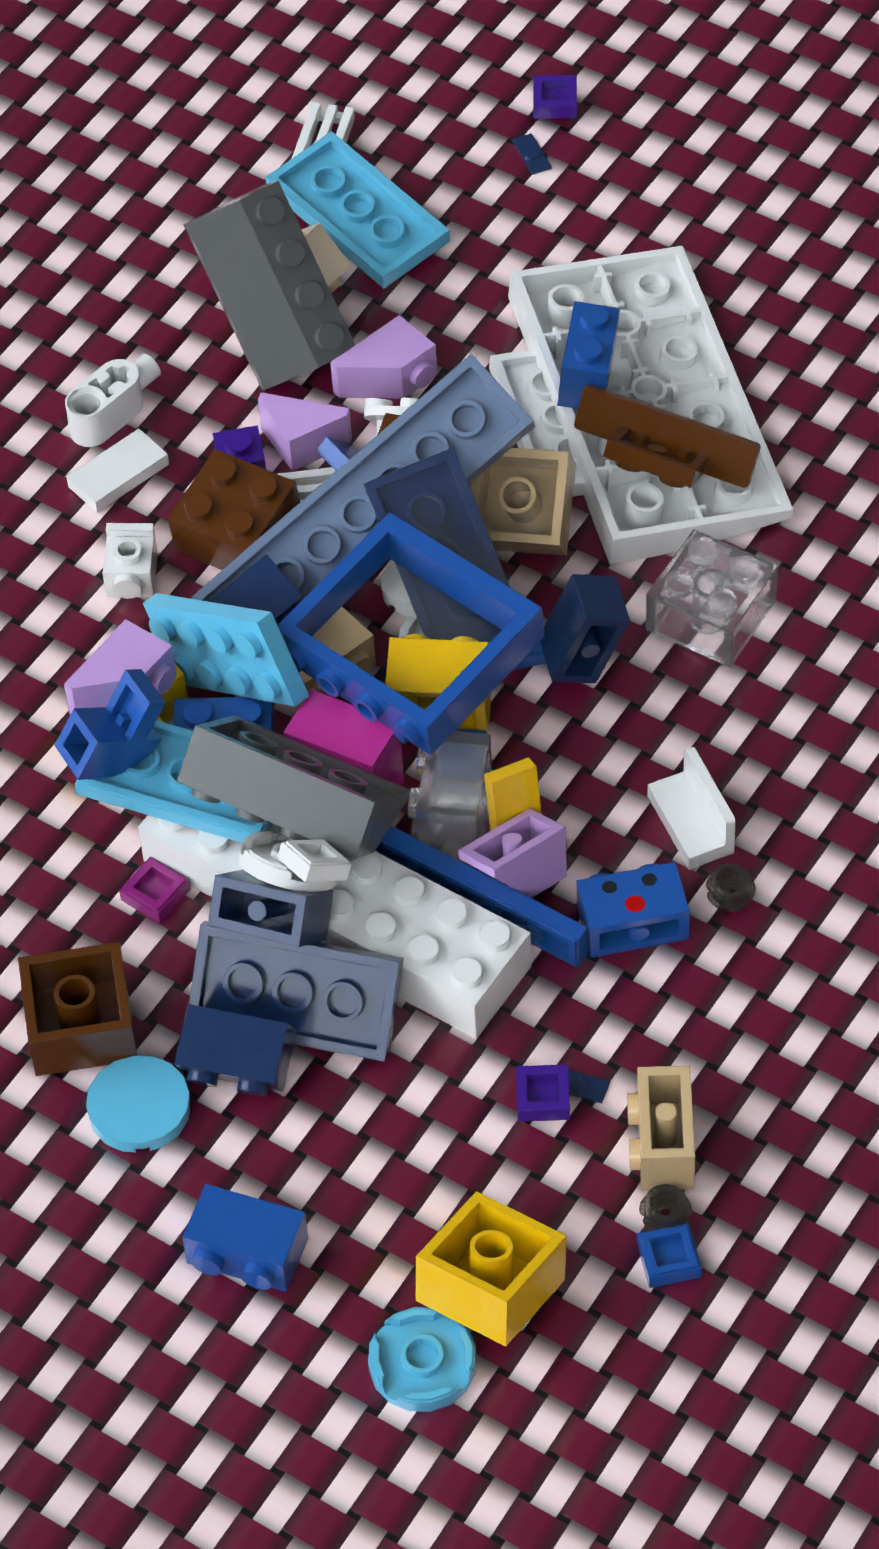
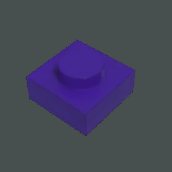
[533,75,577,119]
[212,425,266,469]
[516,1064,570,1122]

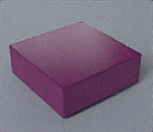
[119,857,191,924]

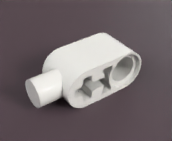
[65,354,161,447]

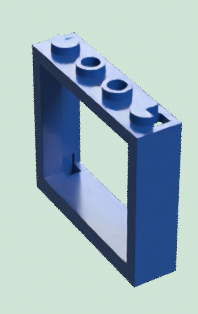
[277,512,545,755]

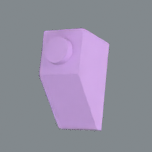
[331,315,437,399]
[64,619,176,714]
[458,808,567,898]

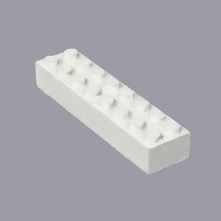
[138,815,532,1039]

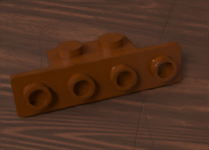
[574,384,761,488]

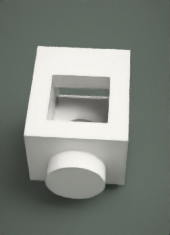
[103,523,158,599]

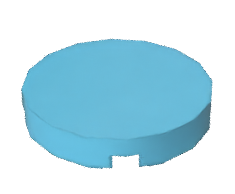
[86,1055,190,1153]
[368,1307,476,1412]

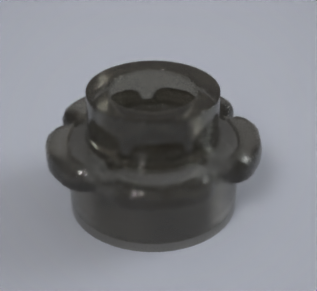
[706,864,756,911]
[639,1184,692,1231]

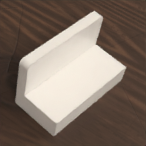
[647,747,735,870]

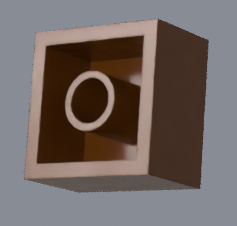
[167,449,300,570]
[18,942,137,1076]

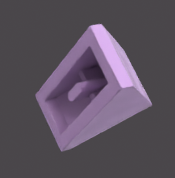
[258,392,352,472]

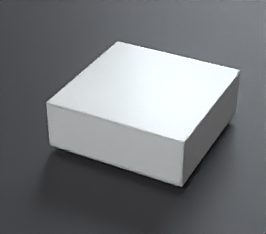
[277,839,352,882]

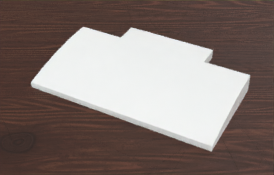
[489,246,793,565]

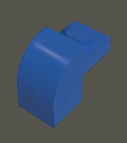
[54,669,166,780]

